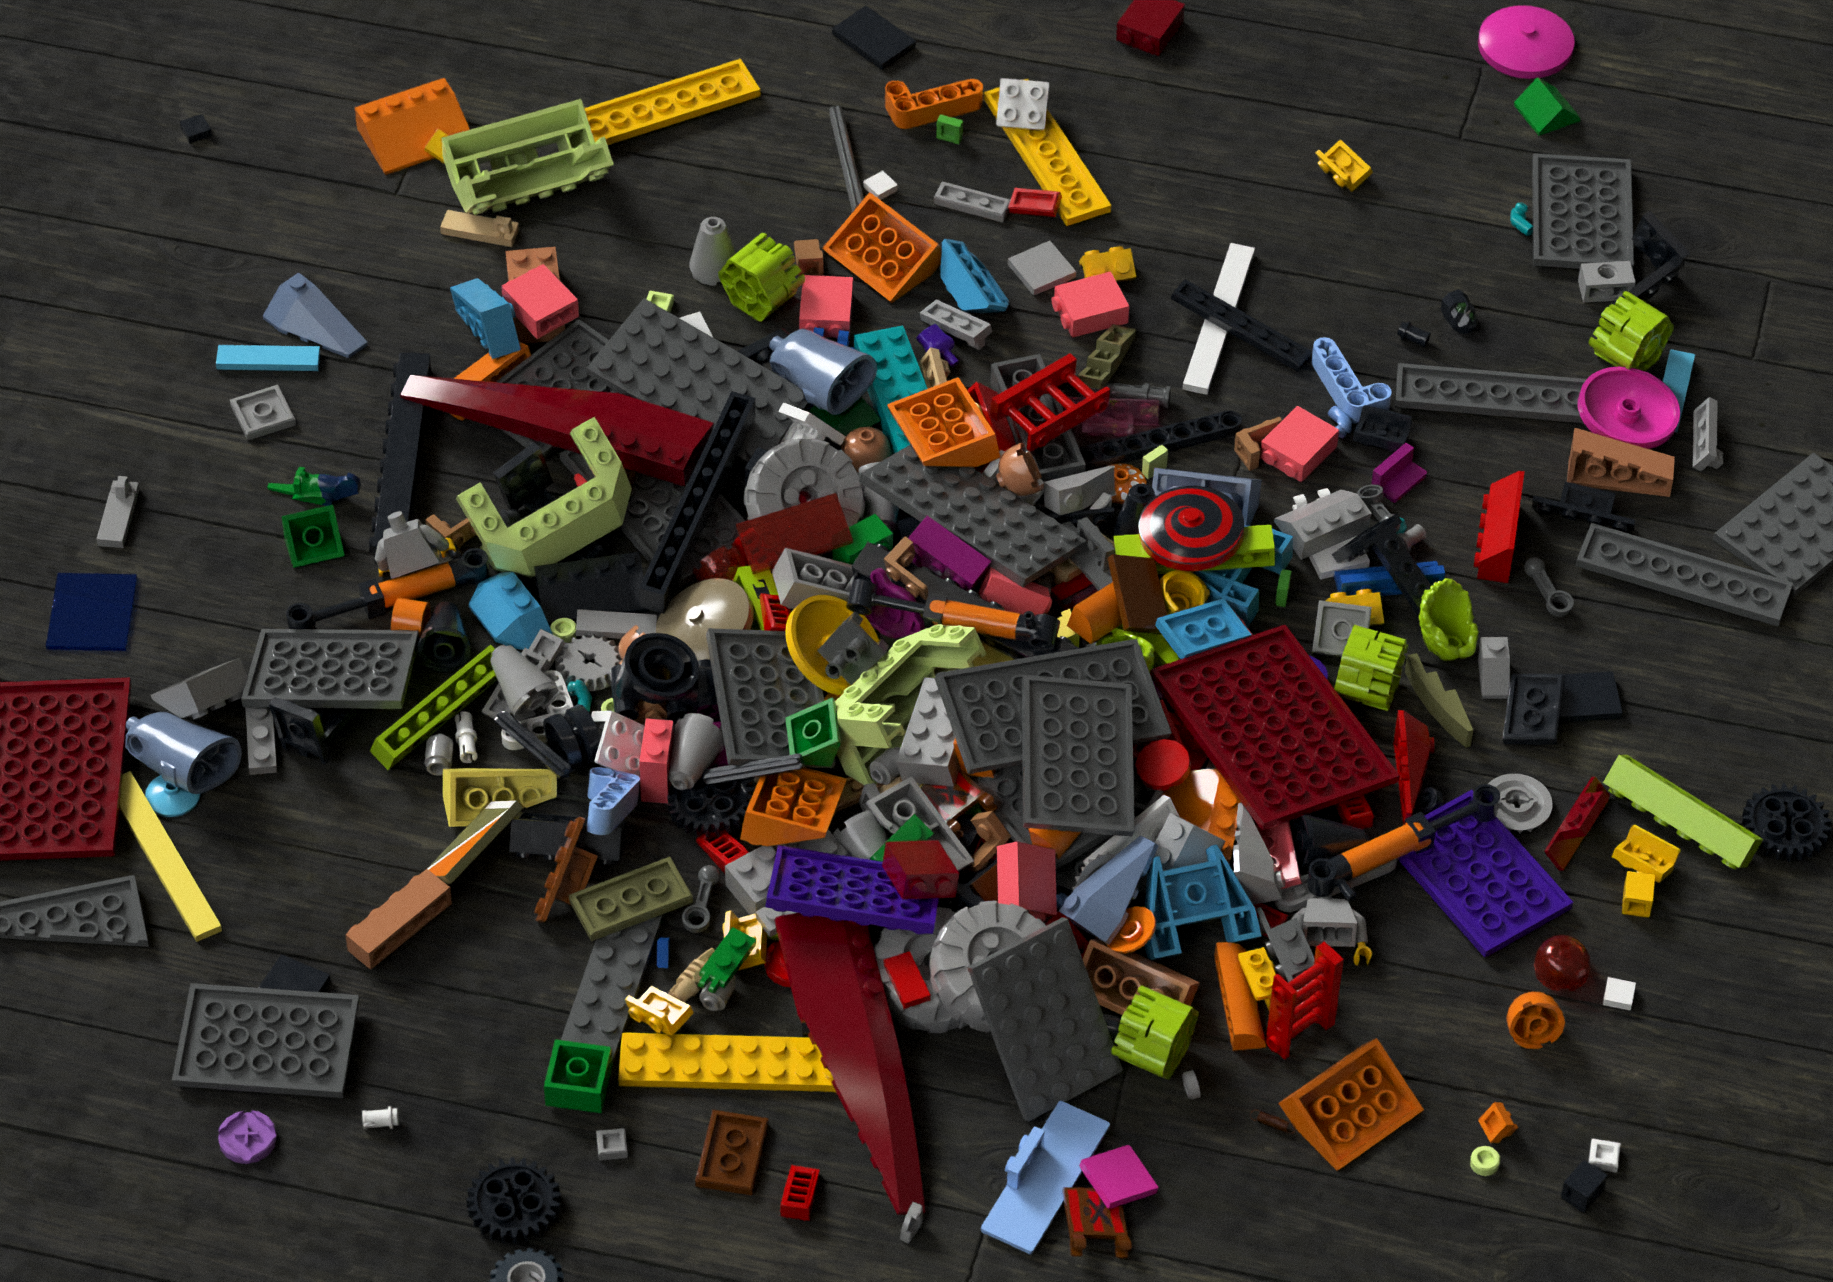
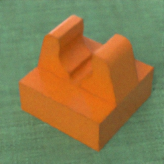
[1478,1102,1518,1143]

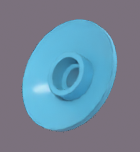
[145,775,200,817]

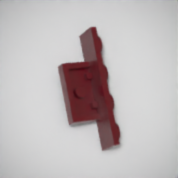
[1544,776,1610,871]

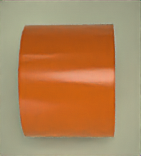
[391,598,431,638]

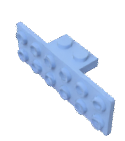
[981,1101,1110,1254]

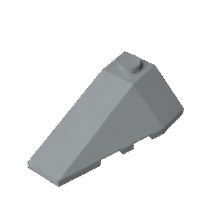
[866,776,974,872]
[1233,803,1285,905]

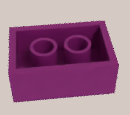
[908,515,991,592]

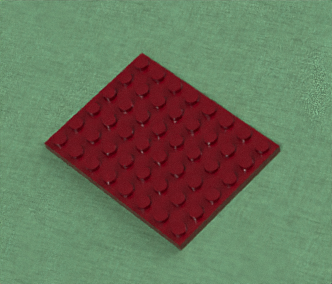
[1150,625,1400,830]
[0,677,132,861]

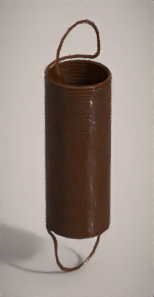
[1250,1110,1296,1134]

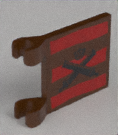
[921,770,998,840]
[1062,1187,1132,1258]

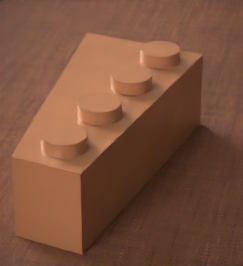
[1567,428,1675,497]

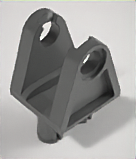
[817,611,889,685]

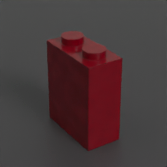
[1116,0,1185,56]
[882,840,959,899]

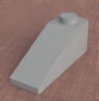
[1043,466,1115,515]

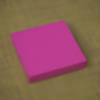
[1079,1145,1159,1209]

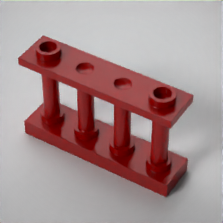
[990,353,1110,452]
[1266,941,1344,1060]

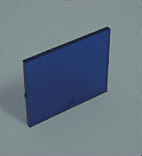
[46,573,137,651]

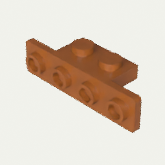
[535,817,598,923]

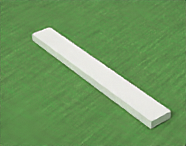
[1183,243,1255,395]

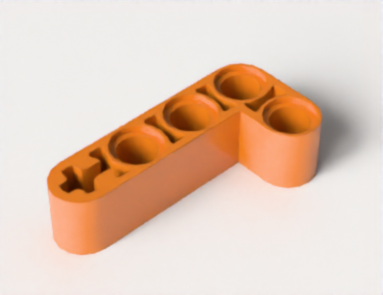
[885,79,983,129]

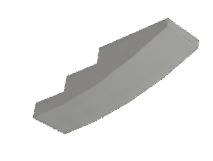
[482,629,565,719]

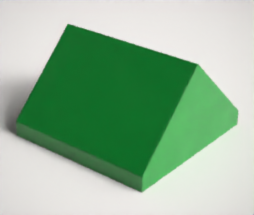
[1514,77,1580,136]
[281,505,345,568]
[785,698,841,767]

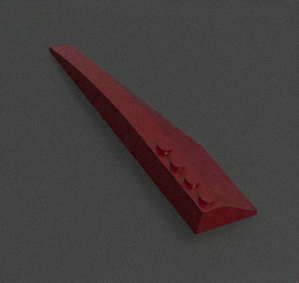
[400,375,714,487]
[774,913,925,1215]

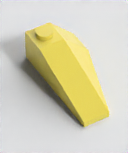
[443,768,557,827]

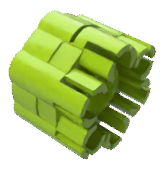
[718,233,805,321]
[1589,291,1674,372]
[1334,625,1408,711]
[1111,985,1199,1080]

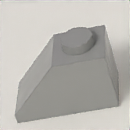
[1478,637,1510,699]

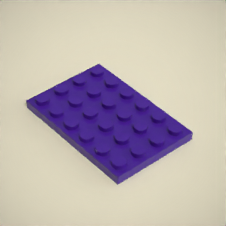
[1398,790,1573,958]
[765,845,939,934]

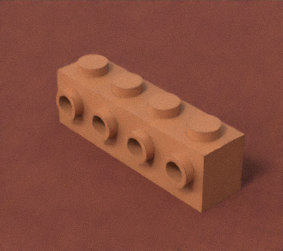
[346,869,452,969]

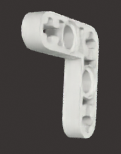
[501,670,573,750]

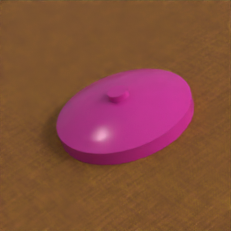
[1478,6,1574,79]
[1578,367,1680,449]

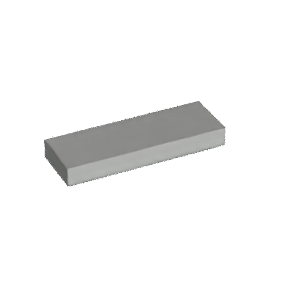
[934,182,1010,222]
[576,610,657,639]

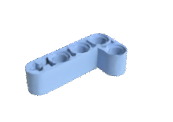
[1312,337,1392,424]
[587,767,640,835]

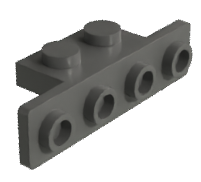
[1062,517,1115,591]
[1256,907,1314,1005]

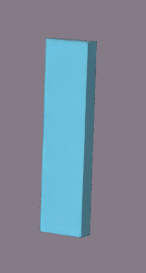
[216,345,320,371]
[1663,349,1695,433]

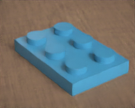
[1155,598,1252,659]

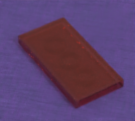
[736,493,853,575]

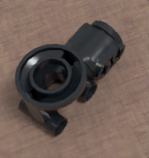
[610,633,720,724]

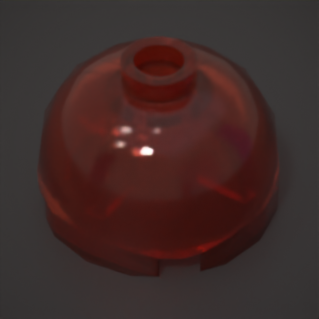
[692,543,746,582]
[1534,935,1590,991]

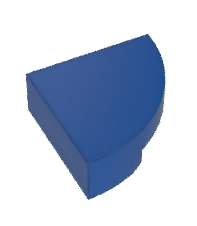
[657,937,670,968]

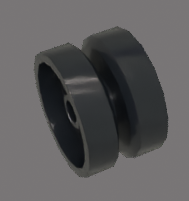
[543,704,601,773]

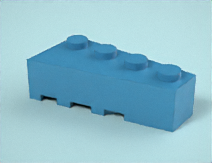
[450,278,521,359]

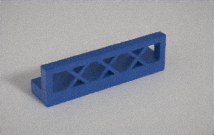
[1334,561,1445,596]

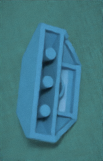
[940,239,1009,313]
[469,572,553,650]

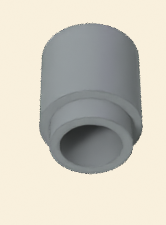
[425,734,453,776]
[869,747,900,785]
[699,975,736,1011]

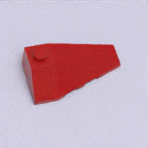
[1393,710,1434,825]

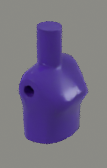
[916,324,959,368]

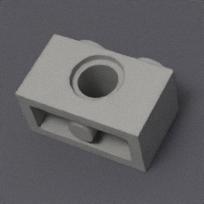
[1578,261,1636,303]

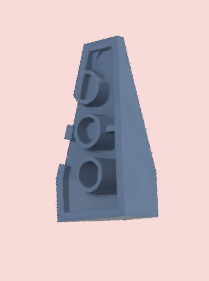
[263,273,368,358]
[1152,468,1262,526]
[1059,835,1158,945]

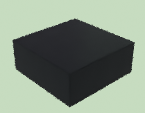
[179,114,212,144]

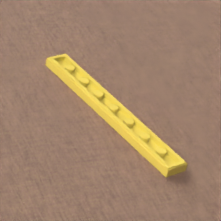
[119,771,222,942]

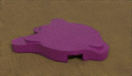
[864,568,925,639]

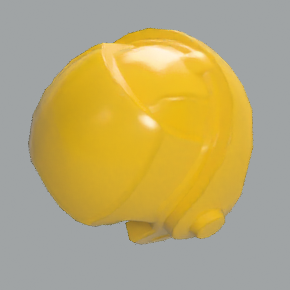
[1159,570,1210,615]

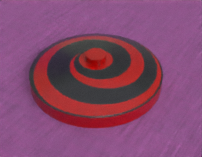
[1139,486,1244,571]

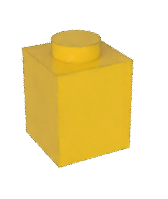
[1622,871,1655,918]

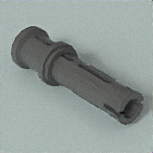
[1093,382,1171,409]

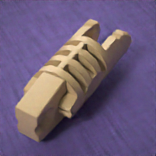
[668,948,715,1003]

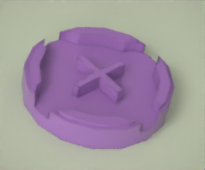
[218,1111,276,1164]

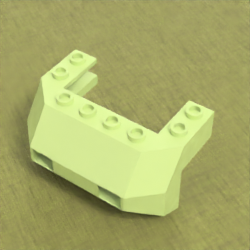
[442,99,614,215]
[456,417,632,578]
[835,624,986,785]

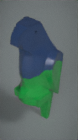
[267,467,361,506]

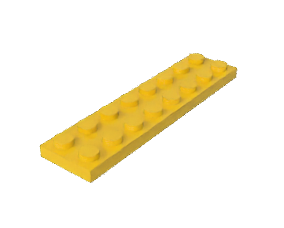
[584,59,760,145]
[984,79,1111,226]
[618,1033,836,1092]

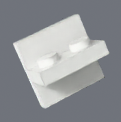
[778,403,846,445]

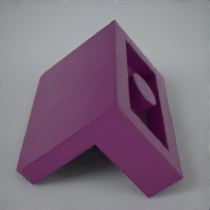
[1371,443,1427,503]

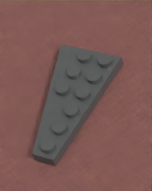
[0,875,149,947]

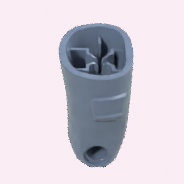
[770,329,877,415]
[125,712,241,794]

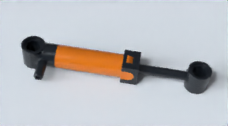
[286,544,490,629]
[846,579,1061,650]
[1307,784,1500,901]

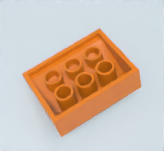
[355,78,470,175]
[822,192,942,303]
[887,377,1000,467]
[740,767,847,846]
[1161,768,1241,864]
[1279,1038,1424,1170]

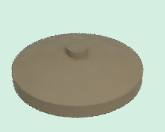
[656,578,754,660]

